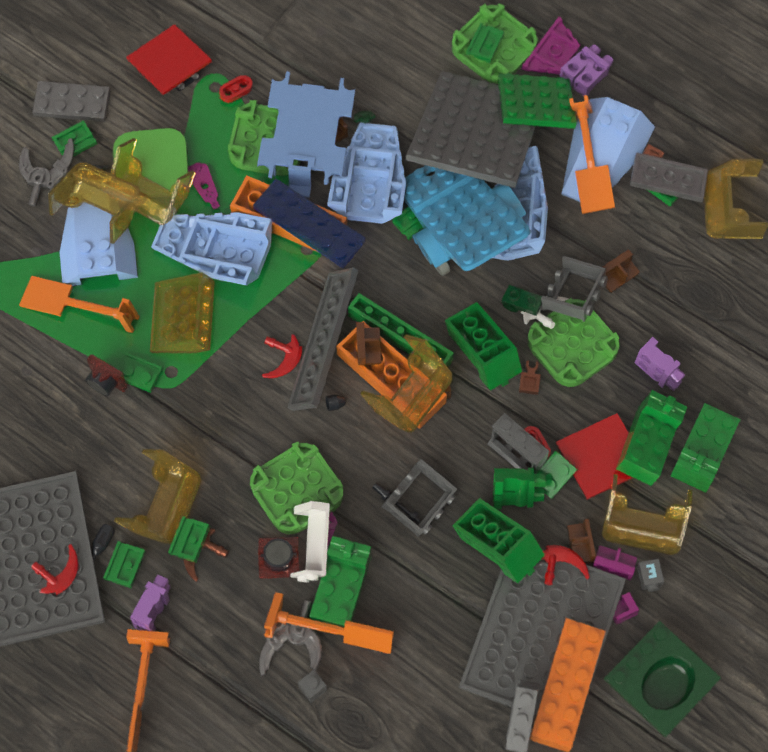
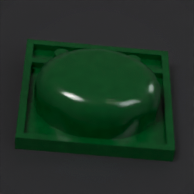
[604,621,721,738]

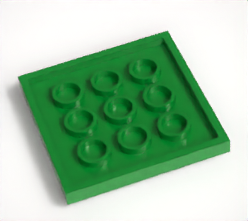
[498,73,577,129]

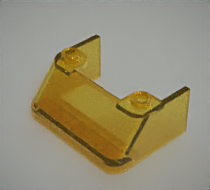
[106,138,195,225]
[704,159,768,239]
[48,162,140,244]
[360,335,452,433]
[114,449,201,544]
[602,474,692,555]

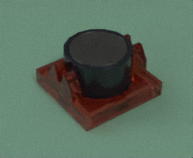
[85,354,127,396]
[258,537,299,579]

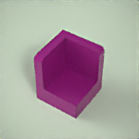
[613,592,639,625]

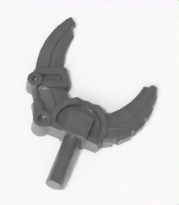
[19,138,74,207]
[259,600,322,676]

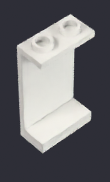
[290,501,330,582]

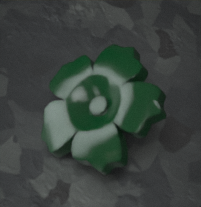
[354,110,375,124]

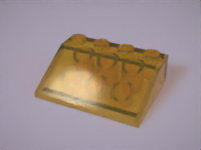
[150,272,215,353]

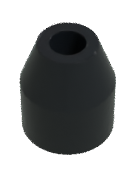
[325,394,346,411]

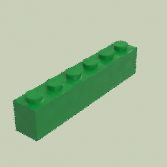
[348,293,454,372]

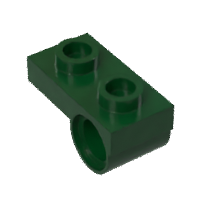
[501,285,542,316]

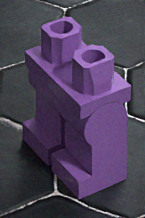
[559,44,613,97]
[634,337,685,391]
[130,575,171,631]

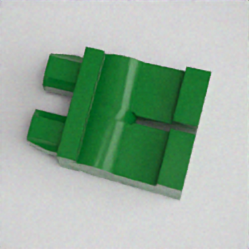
[493,468,546,509]

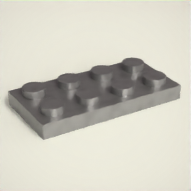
[32,81,110,122]
[630,152,708,203]

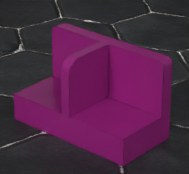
[593,546,637,580]

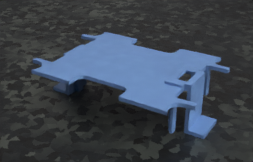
[257,71,355,198]

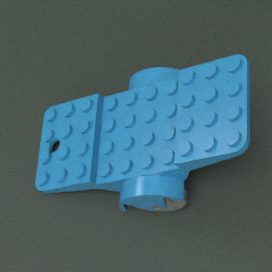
[404,165,531,276]

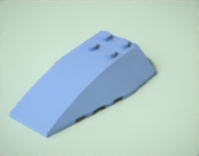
[562,97,655,202]
[328,122,406,224]
[493,146,548,261]
[60,180,138,286]
[151,212,272,286]

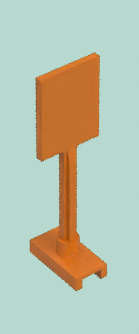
[569,95,615,214]
[19,276,140,333]
[264,592,393,654]
[127,629,170,752]

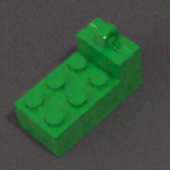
[445,302,522,391]
[616,390,687,486]
[671,403,741,493]
[452,498,545,584]
[310,536,371,627]

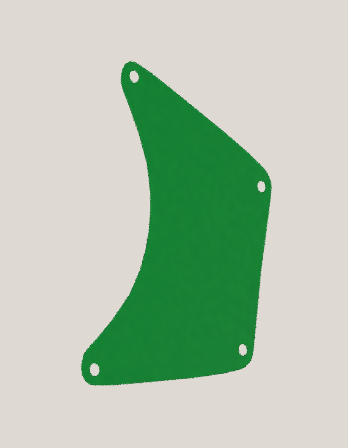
[0,74,322,388]

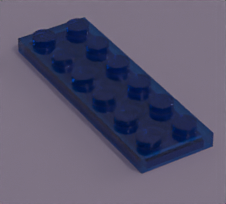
[253,179,366,269]

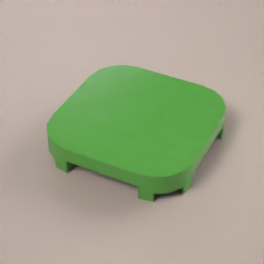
[452,3,537,84]
[228,100,301,176]
[113,128,190,203]
[527,298,620,387]
[250,441,343,534]

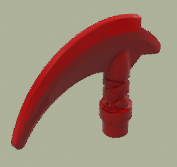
[262,334,302,378]
[31,544,78,595]
[542,545,589,585]

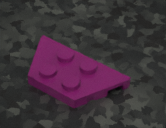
[522,17,580,74]

